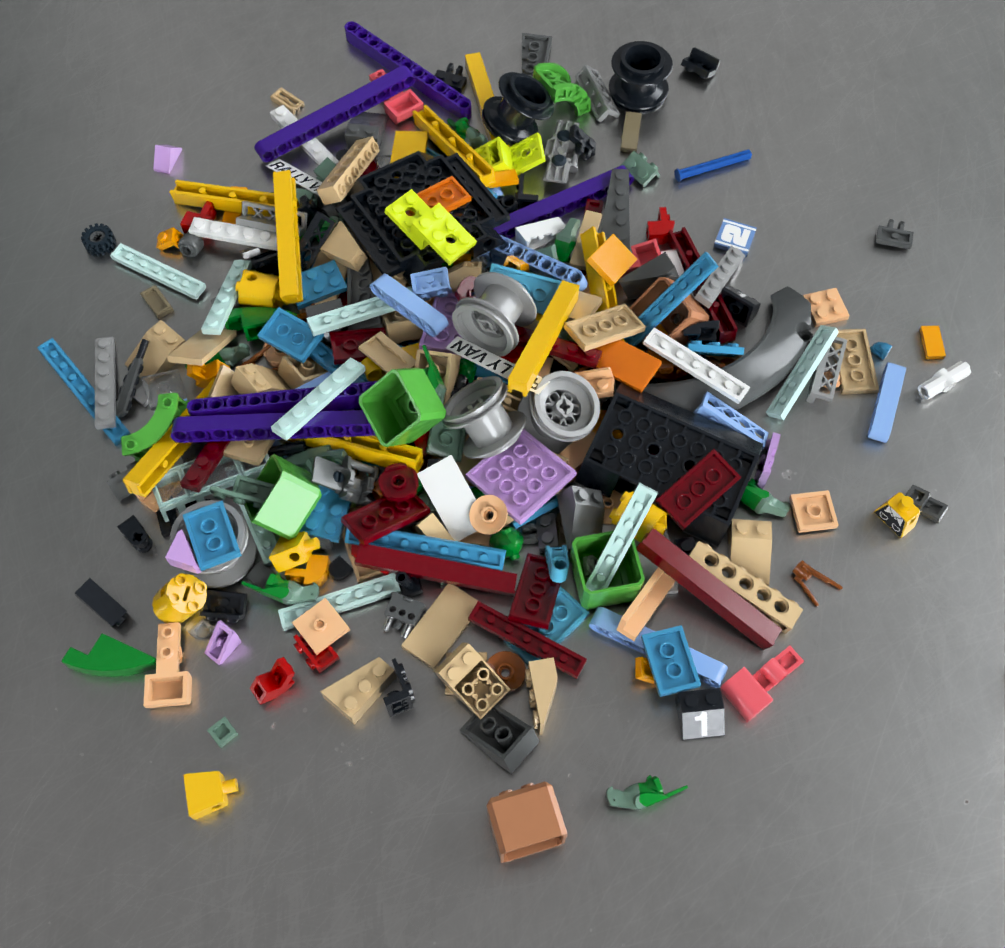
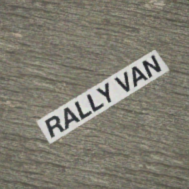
[266,159,322,196]
[446,336,550,395]

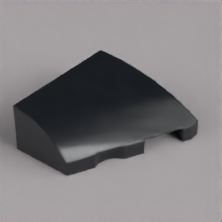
[683,320,720,345]

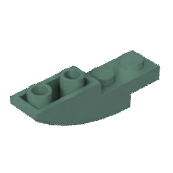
[284,445,348,475]

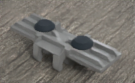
[542,120,579,184]

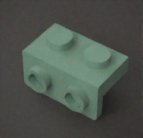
[620,151,660,188]

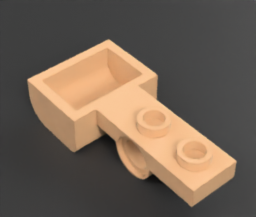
[143,622,192,708]

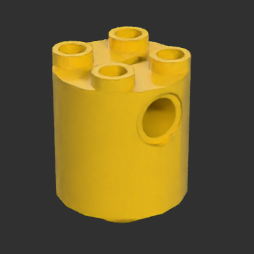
[235,269,284,308]
[609,491,667,542]
[152,573,207,624]

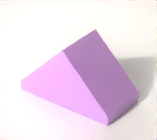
[153,145,182,174]
[165,530,201,574]
[204,620,242,665]

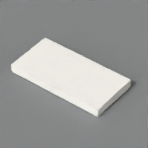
[417,455,476,541]

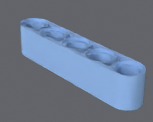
[370,273,449,337]
[867,362,906,443]

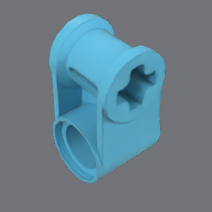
[545,545,569,583]

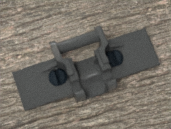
[311,455,378,506]

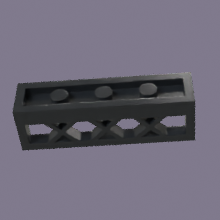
[299,211,336,272]

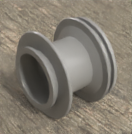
[452,272,537,357]
[517,371,600,453]
[443,376,527,459]
[170,500,256,588]

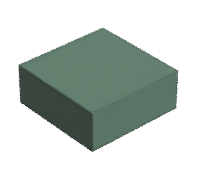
[207,716,238,748]

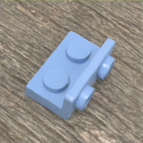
[410,267,453,301]

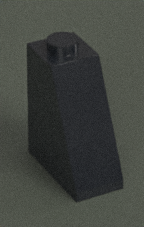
[75,578,127,627]

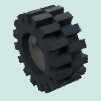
[81,223,116,256]

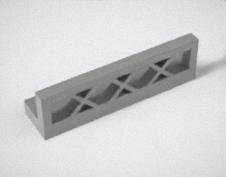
[575,65,620,122]
[236,201,307,237]
[806,337,847,404]

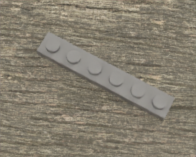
[694,245,746,308]
[95,336,116,430]

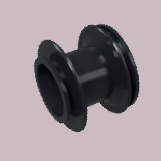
[609,41,673,114]
[482,72,554,146]

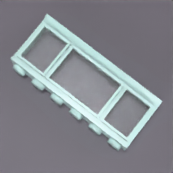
[152,453,269,522]

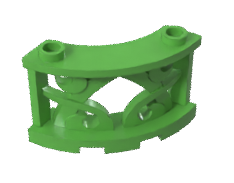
[533,63,591,117]
[121,393,189,463]

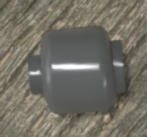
[178,232,204,257]

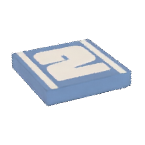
[714,218,757,257]

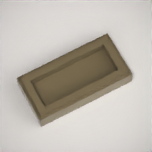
[140,285,174,320]

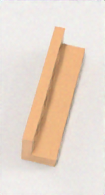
[617,567,676,641]

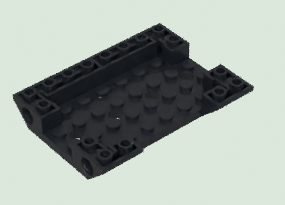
[575,382,763,547]

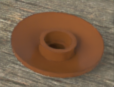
[487,651,526,692]

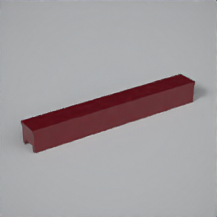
[667,227,738,344]
[636,528,782,650]
[354,543,517,597]

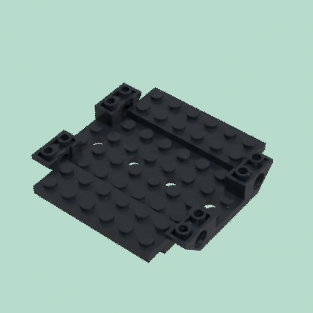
[336,151,510,288]

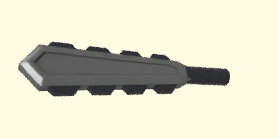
[116,339,149,419]

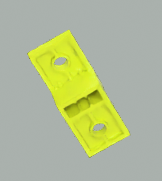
[474,132,546,176]
[384,189,477,265]

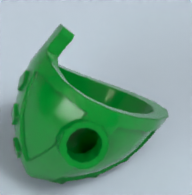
[489,526,524,560]

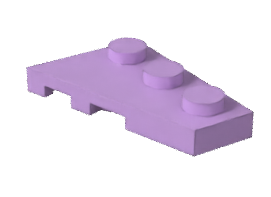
[754,432,781,489]

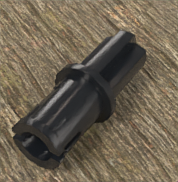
[268,439,307,458]

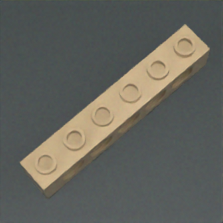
[317,136,380,205]
[689,541,803,634]

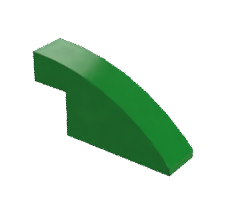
[225,307,297,342]
[61,633,156,677]

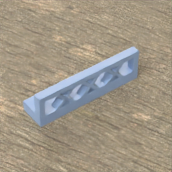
[693,391,769,449]

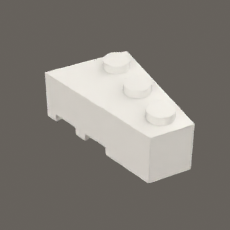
[515,217,566,255]

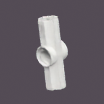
[917,361,971,400]

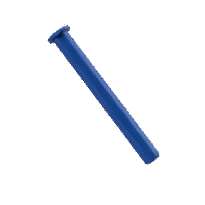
[674,149,752,182]

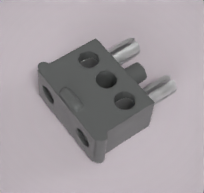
[382,592,426,639]

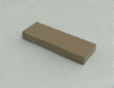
[620,111,642,153]

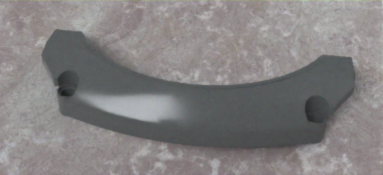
[603,286,813,415]

